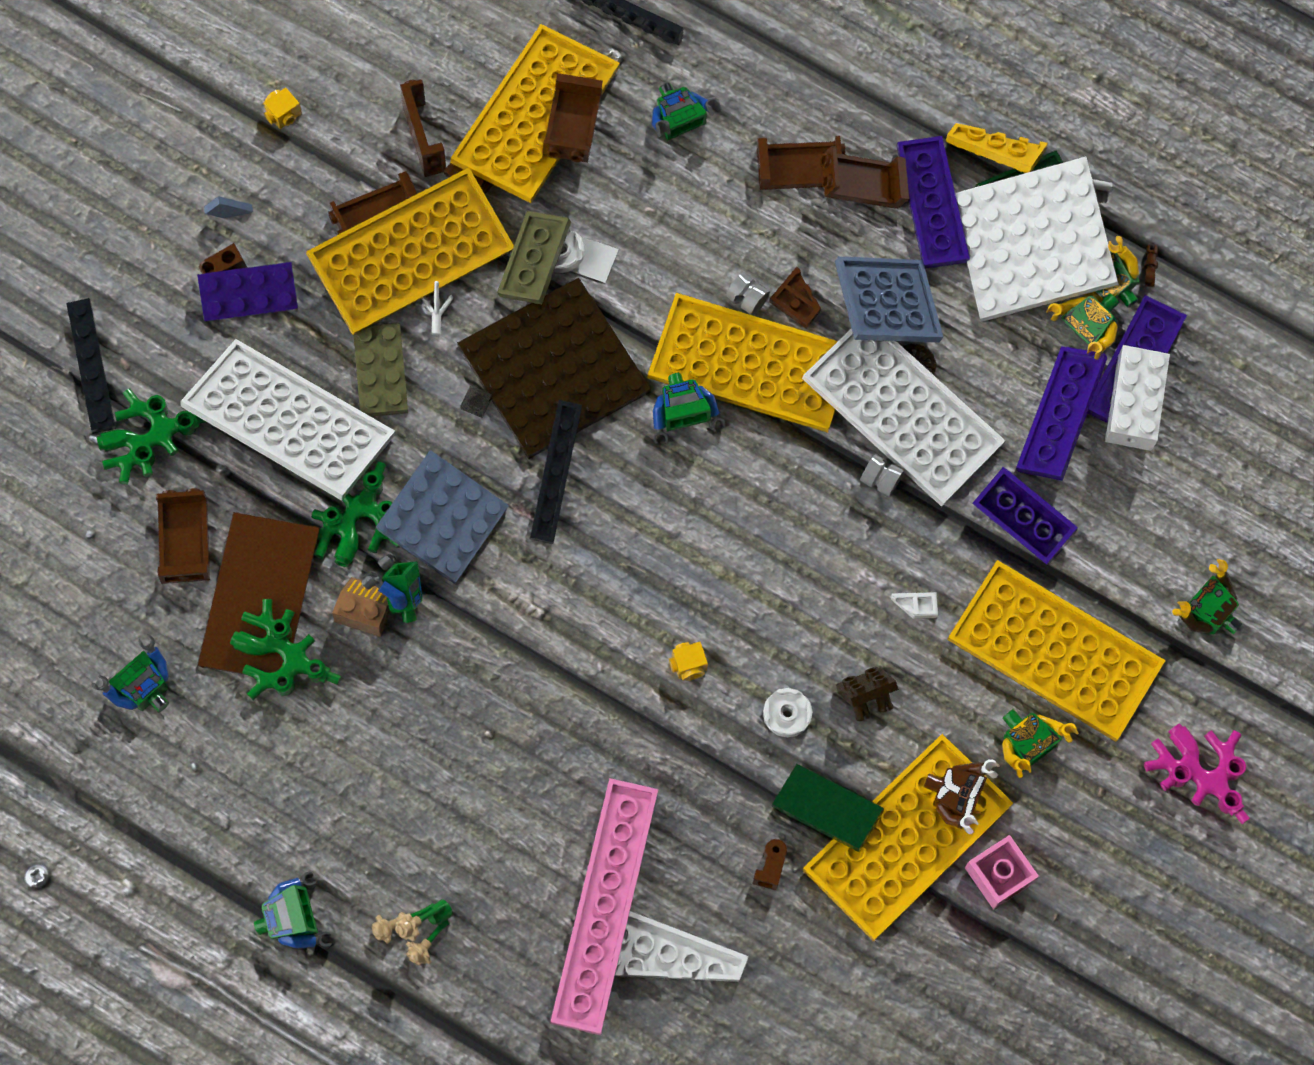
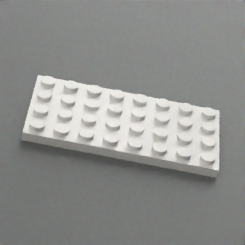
[802,328,1005,507]
[181,339,395,500]

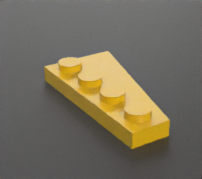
[946,123,1048,173]

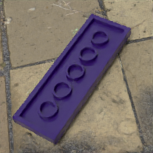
[896,136,970,269]
[1088,295,1187,423]
[1016,346,1107,481]

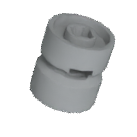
[726,272,770,316]
[860,454,904,497]

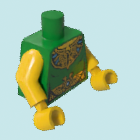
[1083,236,1139,308]
[1046,293,1120,360]
[1002,709,1079,778]

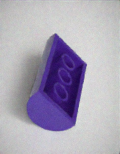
[972,467,1078,565]

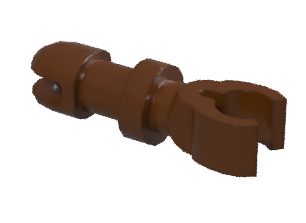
[1144,244,1158,287]

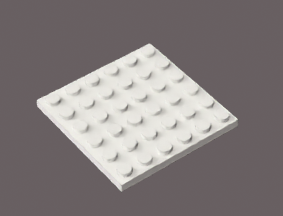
[955,157,1118,322]

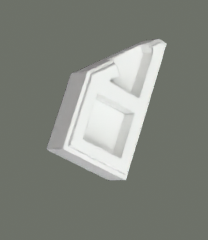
[891,592,938,619]

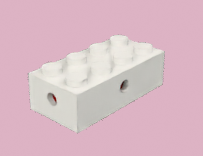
[1105,345,1170,451]

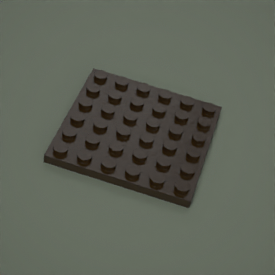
[457,278,651,459]

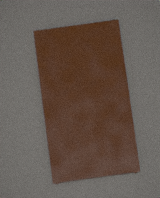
[198,512,320,682]

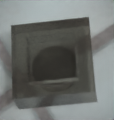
[460,386,492,418]

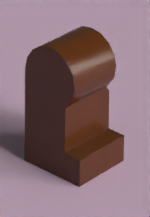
[199,243,248,274]
[752,839,787,891]

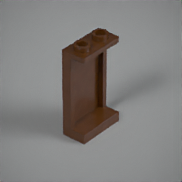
[543,73,603,163]
[400,79,446,177]
[756,136,845,190]
[820,146,909,209]
[328,171,417,235]
[156,488,210,584]

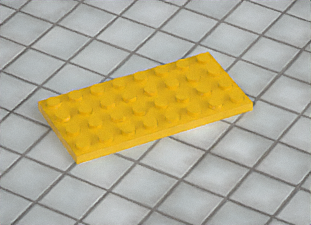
[450,24,620,203]
[306,167,514,335]
[647,293,838,433]
[947,560,1166,742]
[802,734,1014,942]

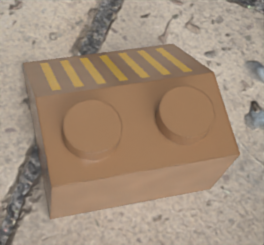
[332,577,390,637]

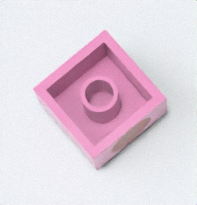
[965,835,1039,910]

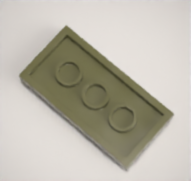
[497,211,571,305]
[354,323,408,417]

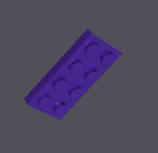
[197,262,298,321]

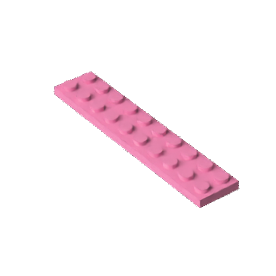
[550,778,658,1035]

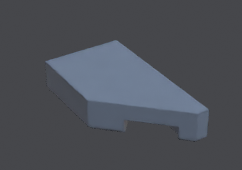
[204,196,253,218]

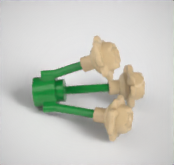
[372,899,453,965]

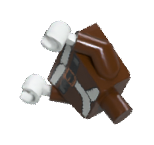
[923,759,1000,834]

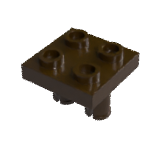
[836,667,899,721]

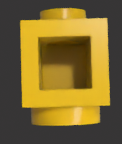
[263,87,302,129]
[669,641,708,681]

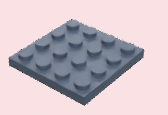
[835,256,943,343]
[375,450,509,584]

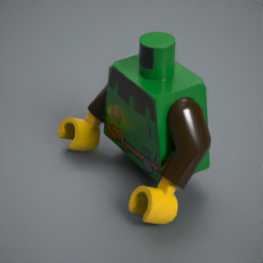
[1172,559,1243,635]

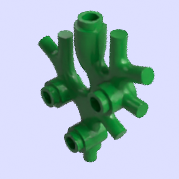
[96,388,206,485]
[311,462,400,568]
[230,599,341,701]

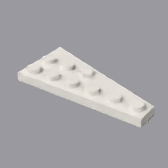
[615,911,748,982]

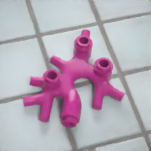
[1144,723,1250,824]

